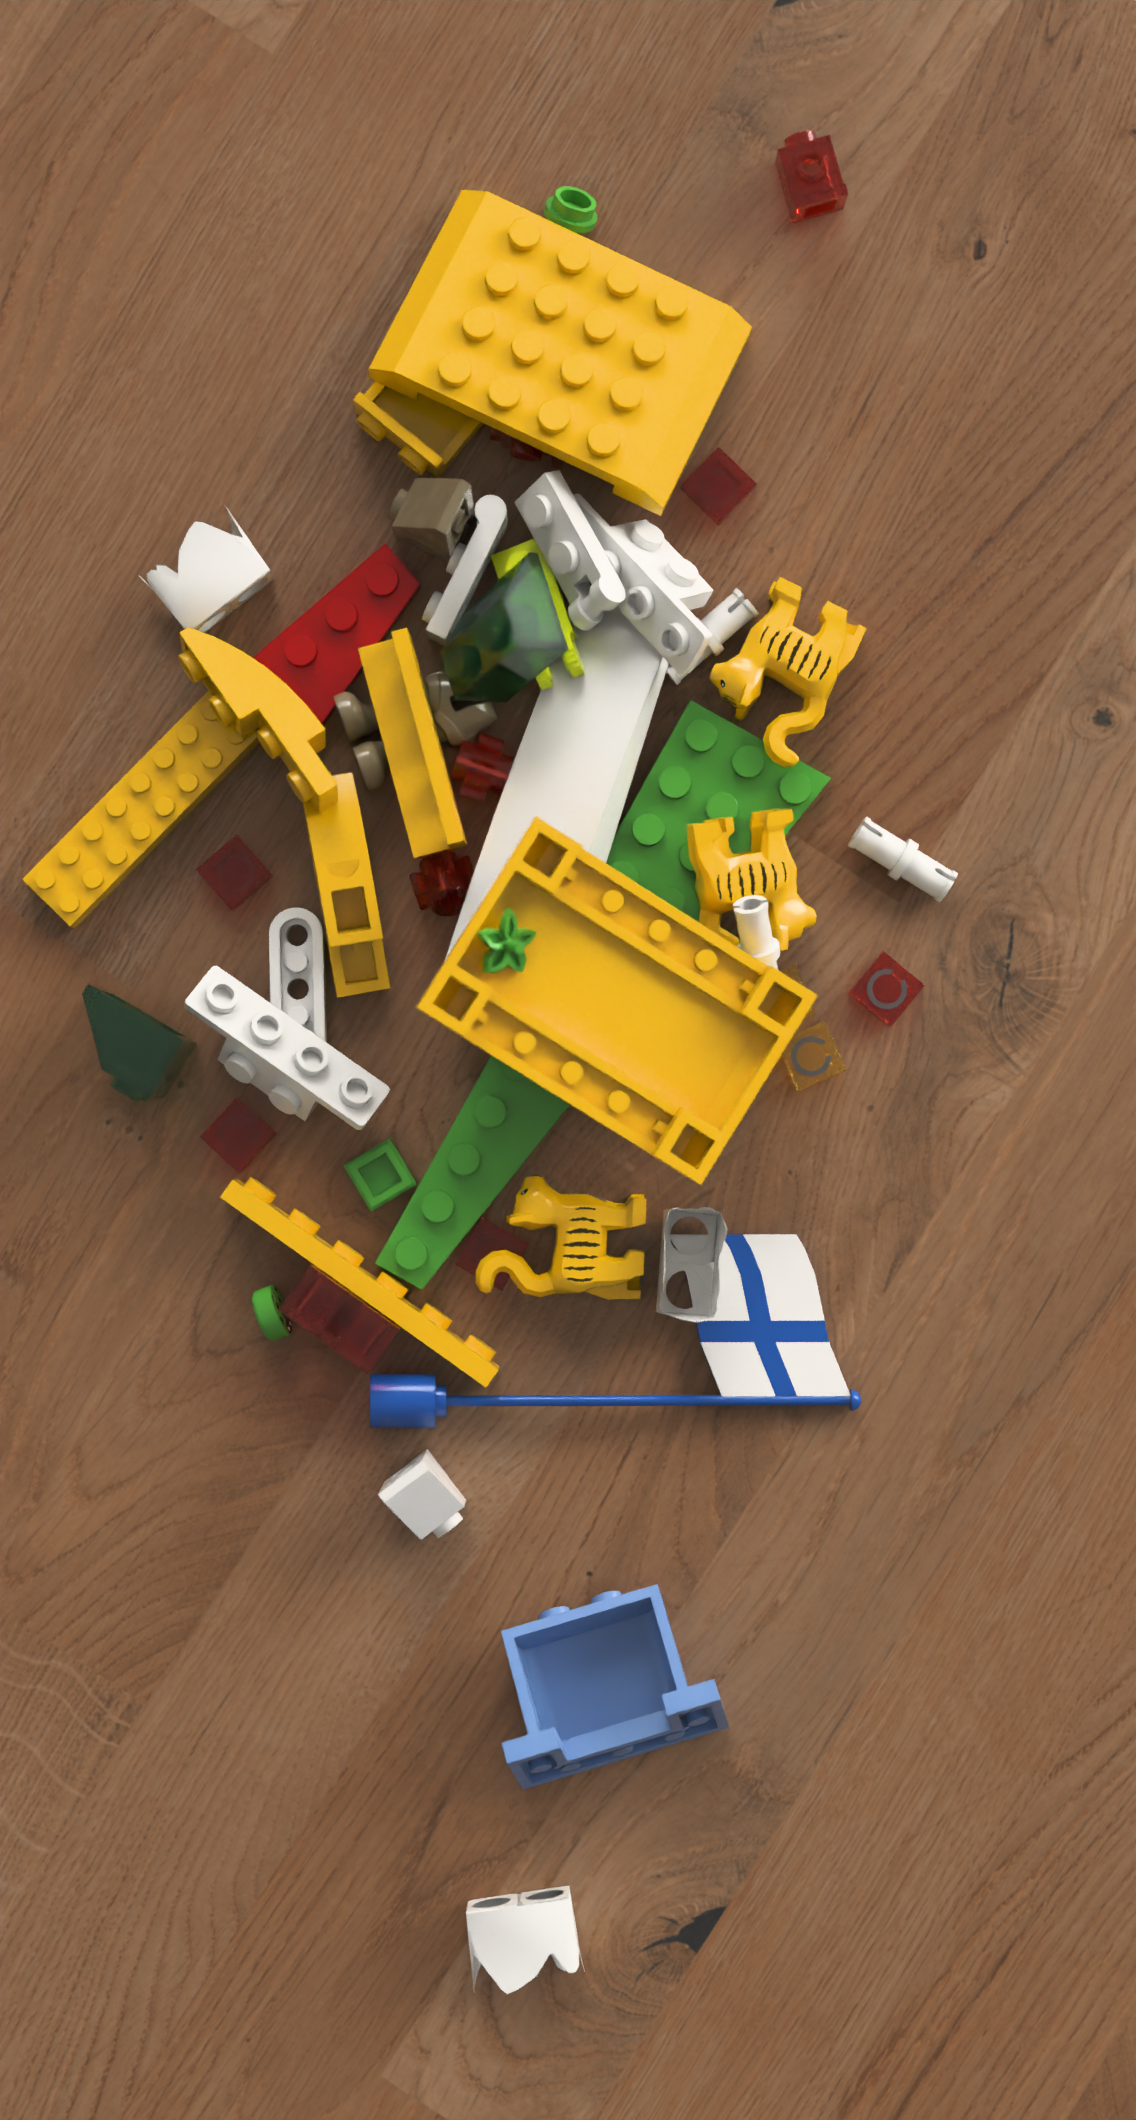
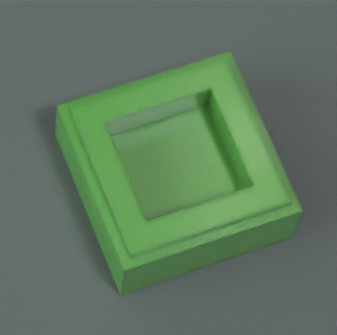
[344,1138,418,1212]

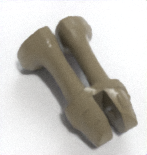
[333,669,498,790]

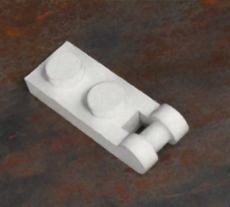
[514,470,626,630]
[422,495,508,647]

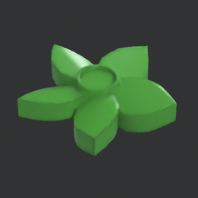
[476,908,537,973]

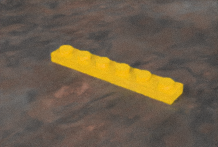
[220,1177,500,1388]

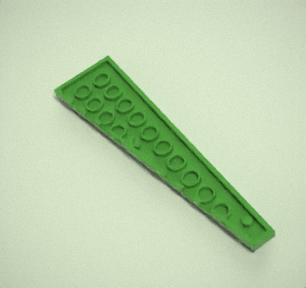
[375,700,831,1290]

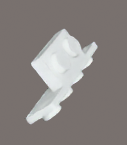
[573,493,714,675]
[184,966,390,1130]

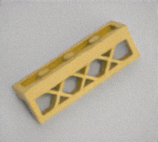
[358,628,468,860]

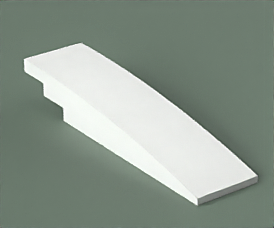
[445,607,669,959]

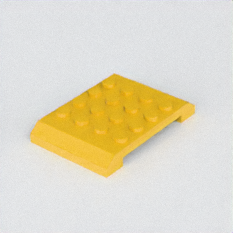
[368,190,752,516]
[416,817,818,1185]

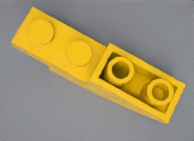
[177,627,338,813]
[303,772,390,998]

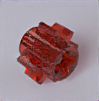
[450,732,514,803]
[409,850,474,916]

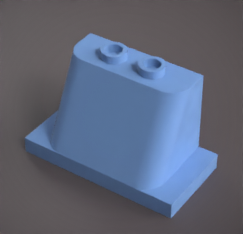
[501,1584,729,1790]

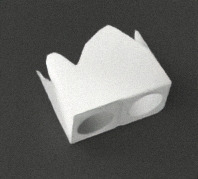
[139,506,274,633]
[656,1207,727,1322]
[466,1885,585,1994]

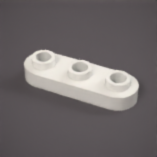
[269,907,327,1043]

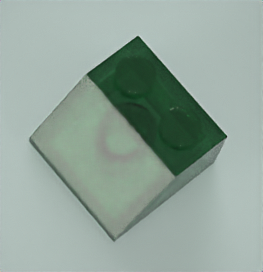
[440,552,568,702]
[82,984,197,1102]

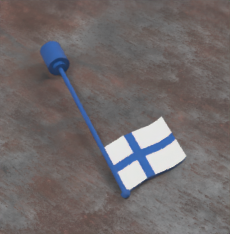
[370,1234,861,1428]

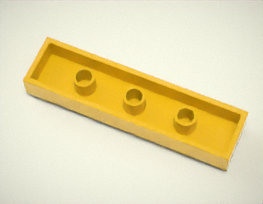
[22,691,260,929]

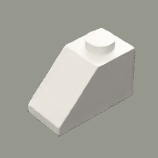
[378,1449,466,1540]

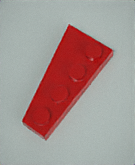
[253,543,421,726]

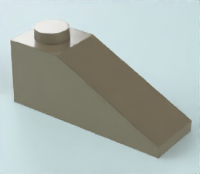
[388,478,475,563]

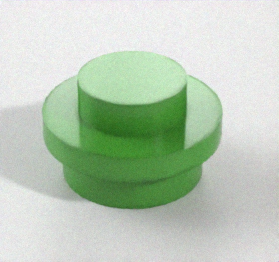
[544,186,597,234]

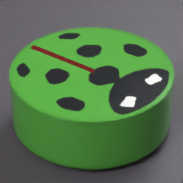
[252,1284,293,1342]

